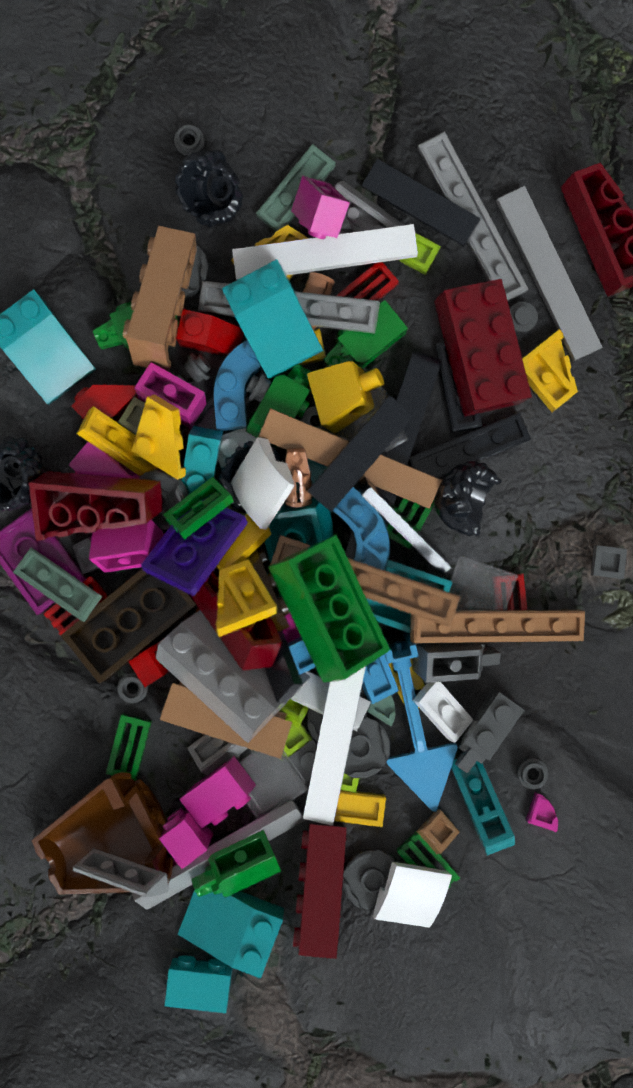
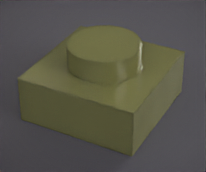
[118,397,145,434]

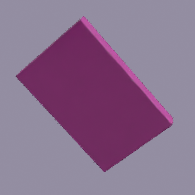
[0,508,87,615]

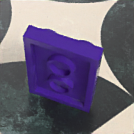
[141,498,248,596]

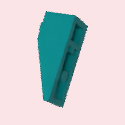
[451,759,515,856]

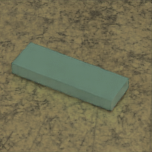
[256,144,336,232]
[13,547,102,622]

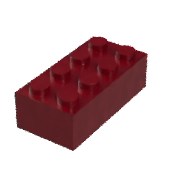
[434,279,532,417]

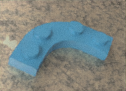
[214,340,303,431]
[333,487,390,571]
[288,637,399,704]

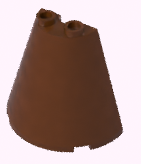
[31,772,173,895]

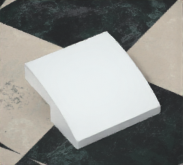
[231,437,295,530]
[373,862,452,927]

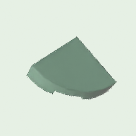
[367,695,395,726]

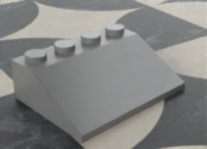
[156,610,310,743]

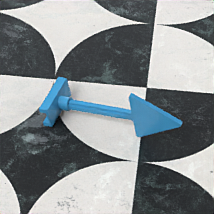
[384,632,458,812]

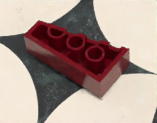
[560,162,633,297]
[29,471,163,541]
[190,559,282,671]
[293,824,347,959]

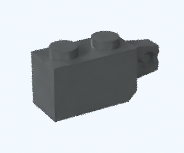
[412,642,501,683]
[455,688,525,773]

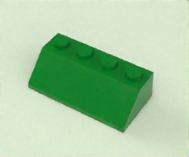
[268,535,390,683]

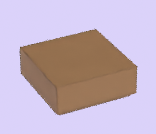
[417,809,460,854]

